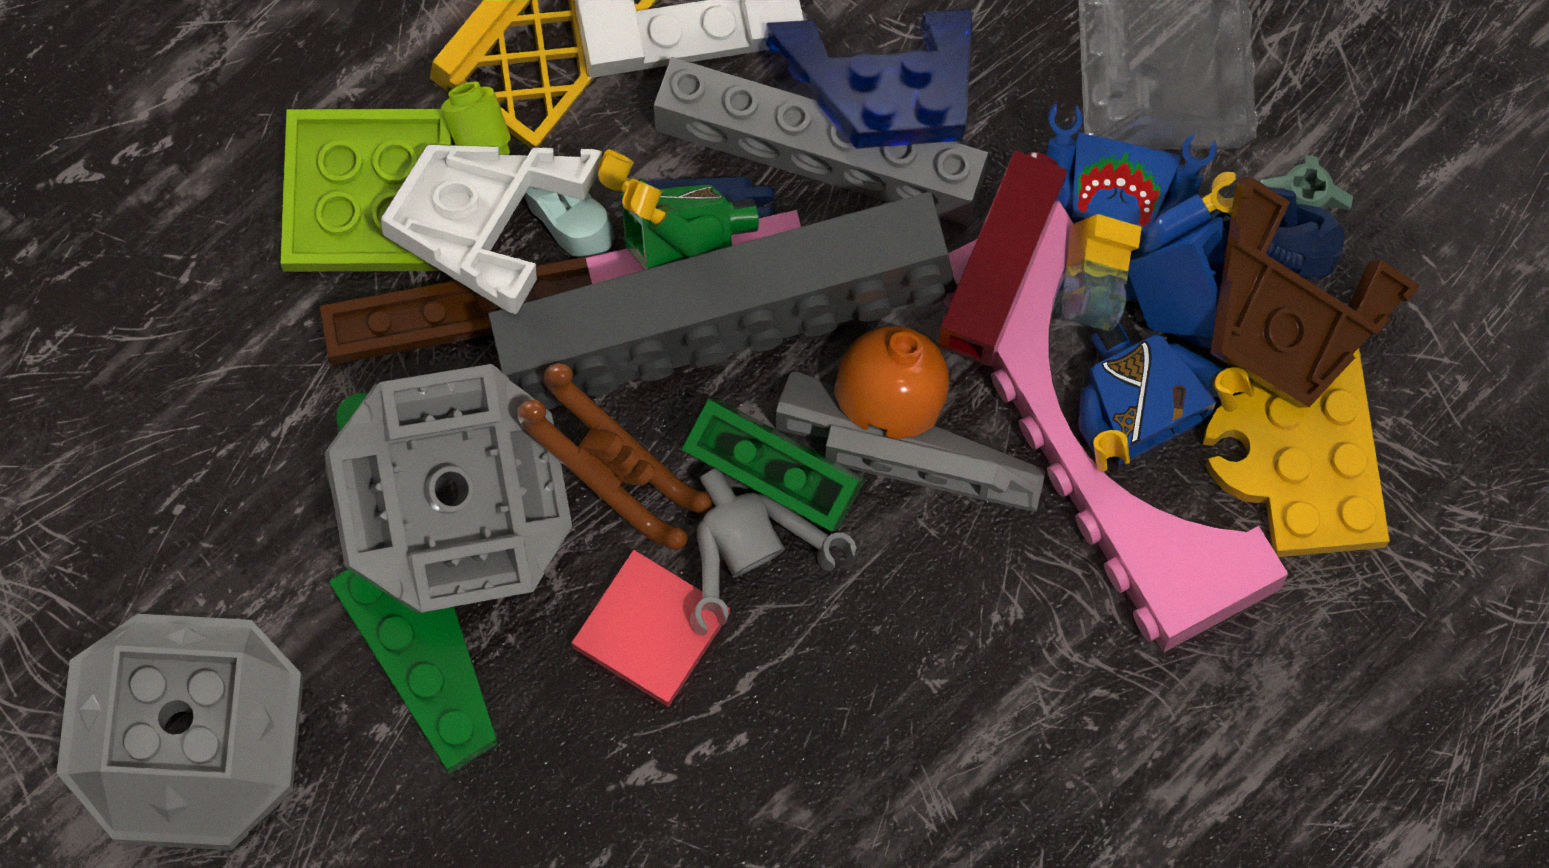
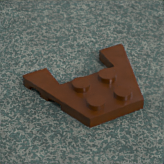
[1210,176,1420,408]

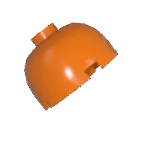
[834,325,949,439]

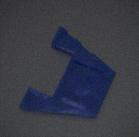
[764,9,972,149]

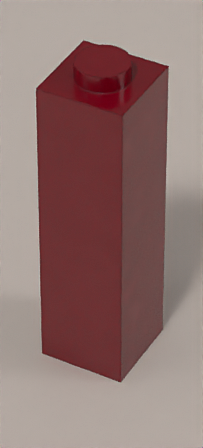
[938,150,1067,366]

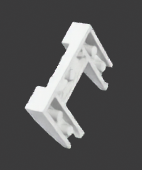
[574,0,806,78]

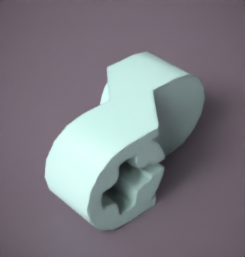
[524,186,614,258]

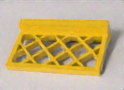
[430,0,657,149]

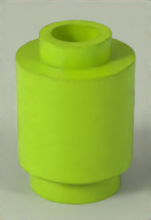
[441,82,511,155]

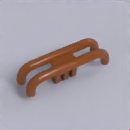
[517,363,713,550]

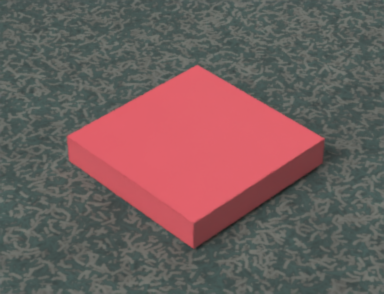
[571,550,730,707]

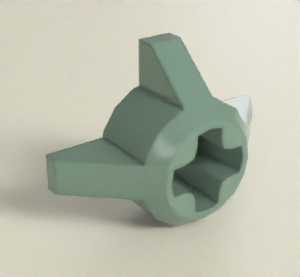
[1260,155,1353,210]

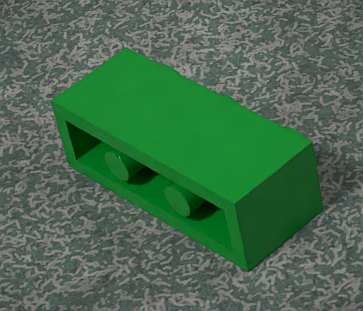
[681,398,866,532]

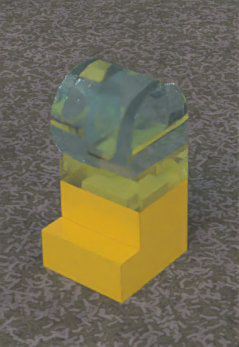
[1062,214,1142,331]

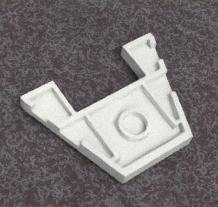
[381,145,602,314]

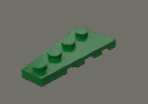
[328,570,498,774]

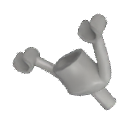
[690,468,856,636]

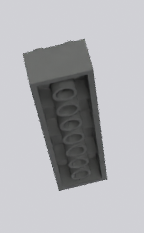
[489,192,956,410]

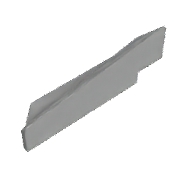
[776,371,1045,512]

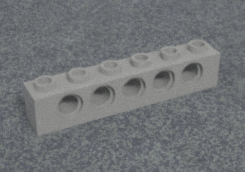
[654,57,988,226]

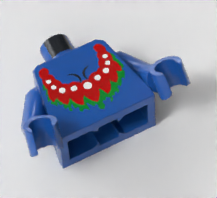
[1047,103,1218,251]

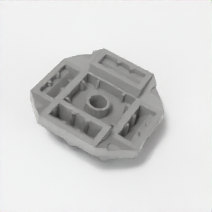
[324,364,572,613]
[56,614,304,850]

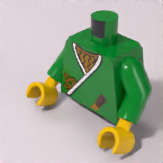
[598,149,759,270]

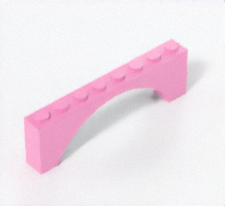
[943,201,1288,653]

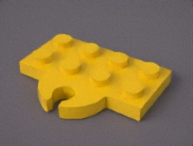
[1202,348,1390,557]

